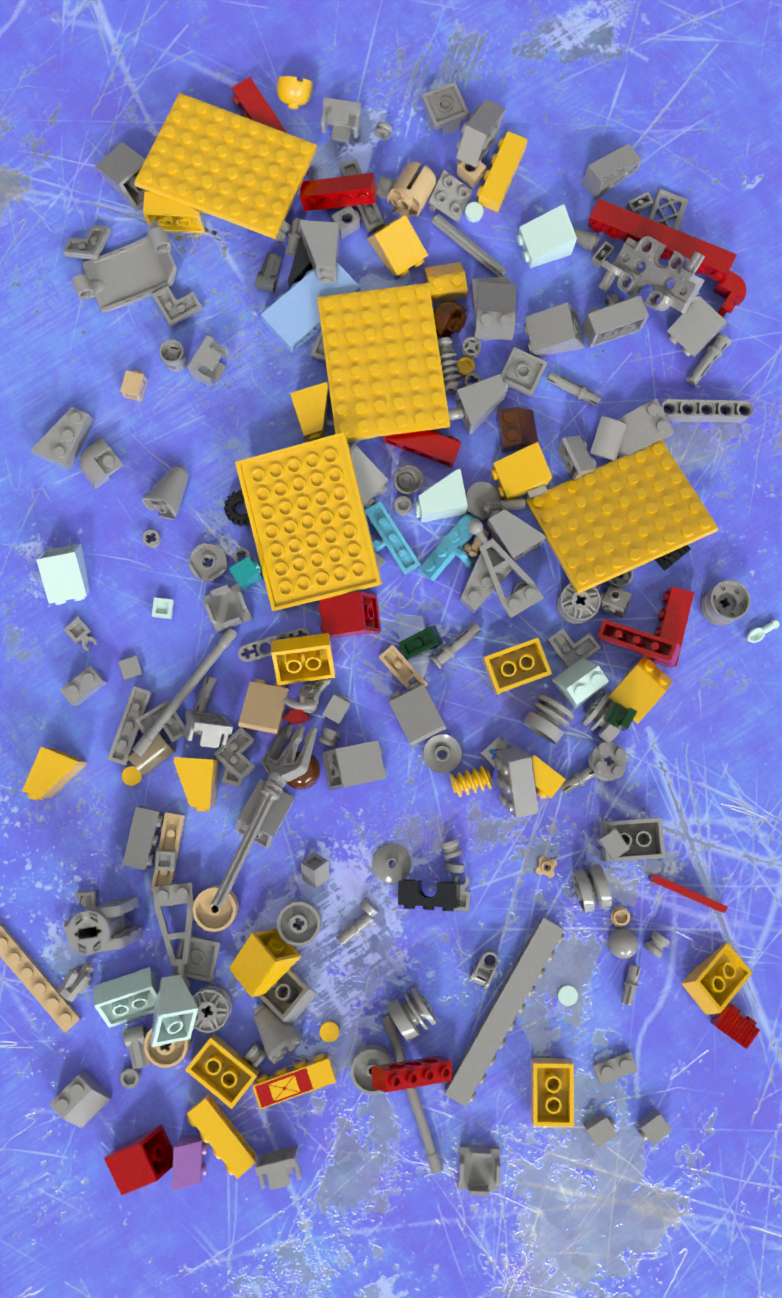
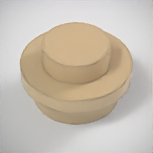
[610,907,630,927]

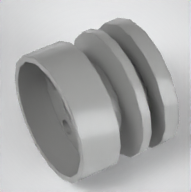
[700,580,750,626]
[556,583,601,625]
[582,691,621,743]
[522,694,574,744]
[192,984,233,1033]
[386,986,437,1042]

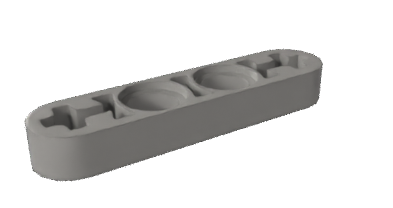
[238,628,310,663]

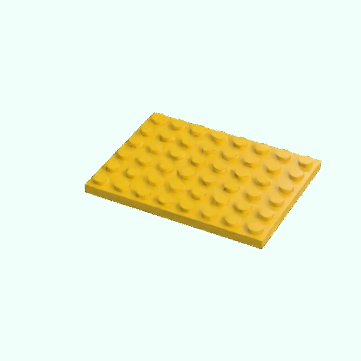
[134,93,317,239]
[317,283,450,440]
[235,432,383,611]
[526,440,718,594]

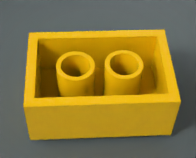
[271,633,335,685]
[482,638,552,695]
[185,1033,260,1109]
[530,1058,574,1127]

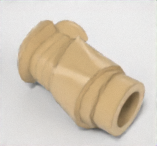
[462,530,489,557]

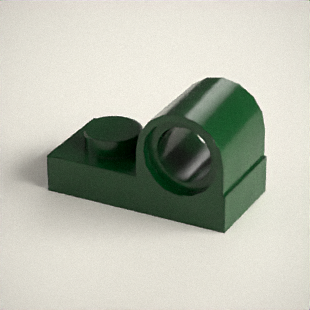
[399,626,443,660]
[603,702,637,731]

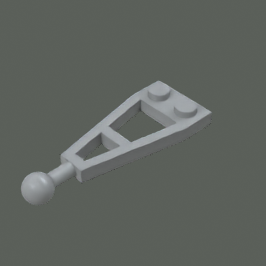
[468,519,544,619]
[152,882,195,989]

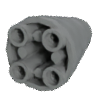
[253,1003,303,1064]

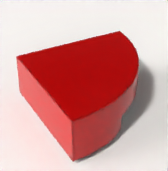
[284,708,311,724]

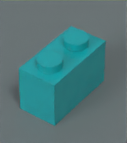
[229,556,262,591]

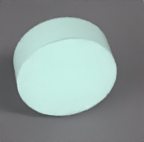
[465,202,483,222]
[557,985,578,1006]

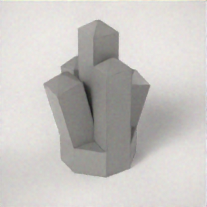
[58,962,94,1002]

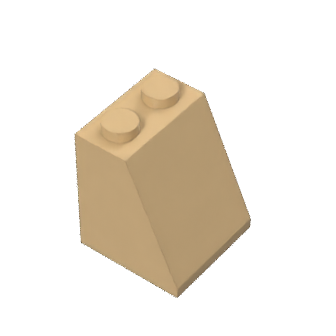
[238,679,289,735]

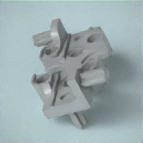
[598,236,705,314]

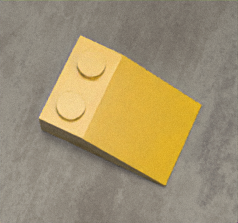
[143,192,205,233]
[608,656,673,723]
[681,942,752,1015]

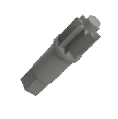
[483,498,526,514]

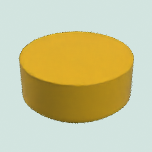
[456,357,475,377]
[122,766,142,786]
[320,1021,340,1042]

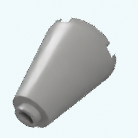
[142,465,189,520]

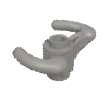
[283,678,331,713]

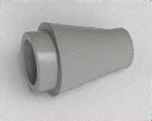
[574,228,600,251]

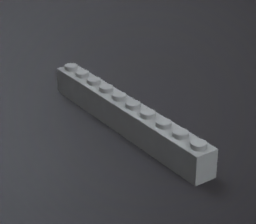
[444,916,565,1107]

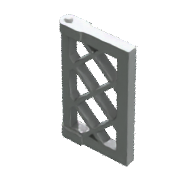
[648,189,689,230]

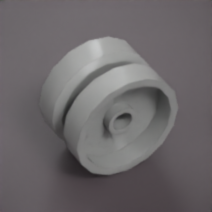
[572,864,612,913]
[277,899,322,946]
[351,1043,394,1095]

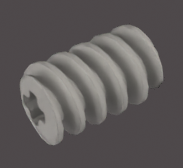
[440,352,462,395]

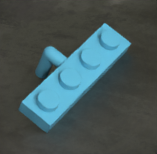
[365,501,421,575]
[418,513,476,582]

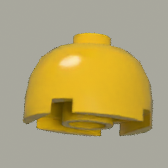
[276,76,313,110]

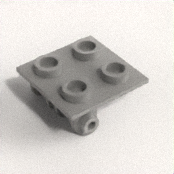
[428,170,473,223]

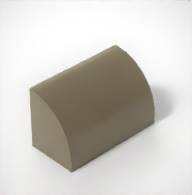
[127,733,176,776]

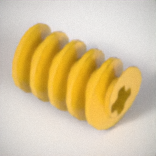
[449,766,492,797]

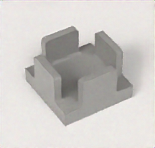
[421,82,469,135]
[321,97,362,142]
[187,335,230,387]
[203,584,253,633]
[184,710,233,748]
[458,1145,501,1196]
[255,1146,303,1190]

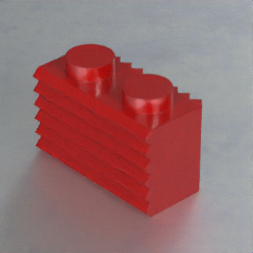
[710,1004,760,1050]

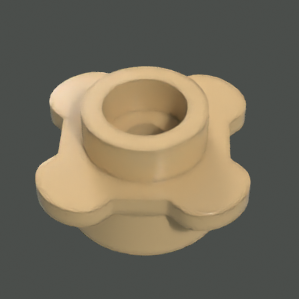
[536,856,557,878]

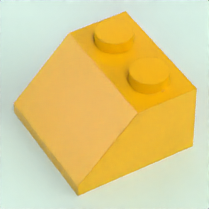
[424,262,468,304]
[531,755,566,799]

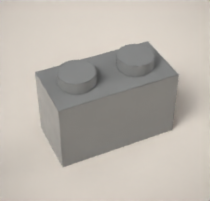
[60,666,108,706]

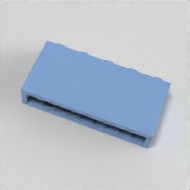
[261,263,361,353]

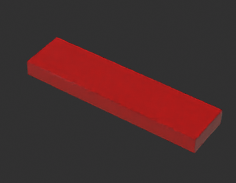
[648,873,728,913]

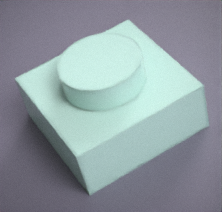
[152,597,174,619]

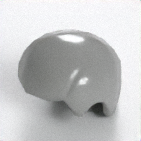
[393,465,424,494]
[608,928,638,959]

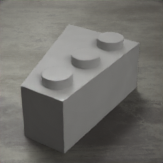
[582,144,642,201]
[460,548,512,614]

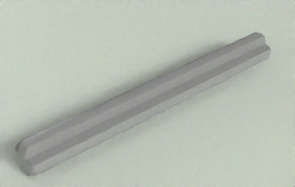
[432,214,506,277]

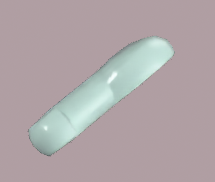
[746,619,780,643]

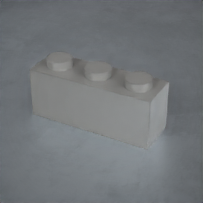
[122,806,164,870]

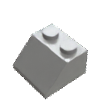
[556,435,596,480]
[49,1069,111,1128]

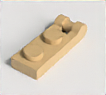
[378,644,428,689]

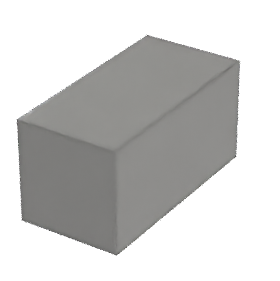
[626,192,654,214]
[590,241,615,269]

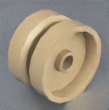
[192,885,240,932]
[144,1028,192,1068]

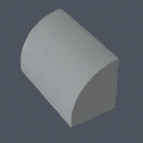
[590,416,627,461]

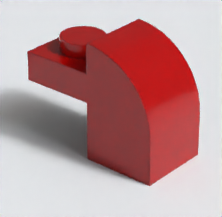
[713,271,747,317]

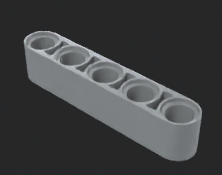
[661,399,754,423]

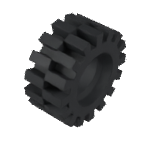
[224,490,250,526]
[654,545,691,571]

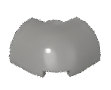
[80,437,123,490]

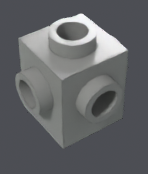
[601,586,632,618]

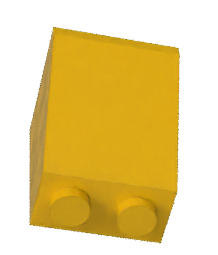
[367,215,428,277]
[290,382,330,443]
[490,442,552,500]
[22,747,87,801]
[174,757,219,811]
[229,929,301,997]

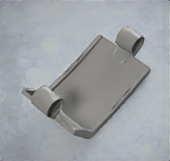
[72,220,177,313]

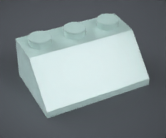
[93,967,159,1028]

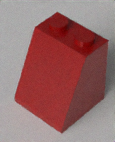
[318,591,381,638]
[104,1124,173,1196]

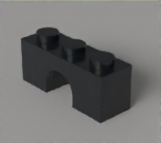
[398,879,460,911]

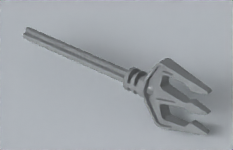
[212,723,317,908]

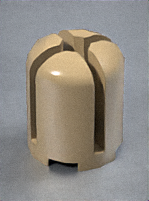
[387,161,436,218]

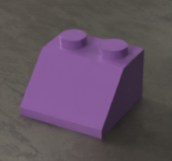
[172,1135,208,1190]

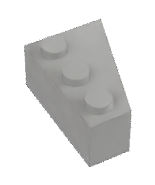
[30,407,94,471]

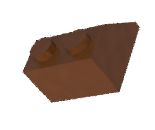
[496,407,538,453]

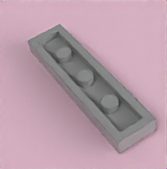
[339,159,385,233]
[107,686,153,766]

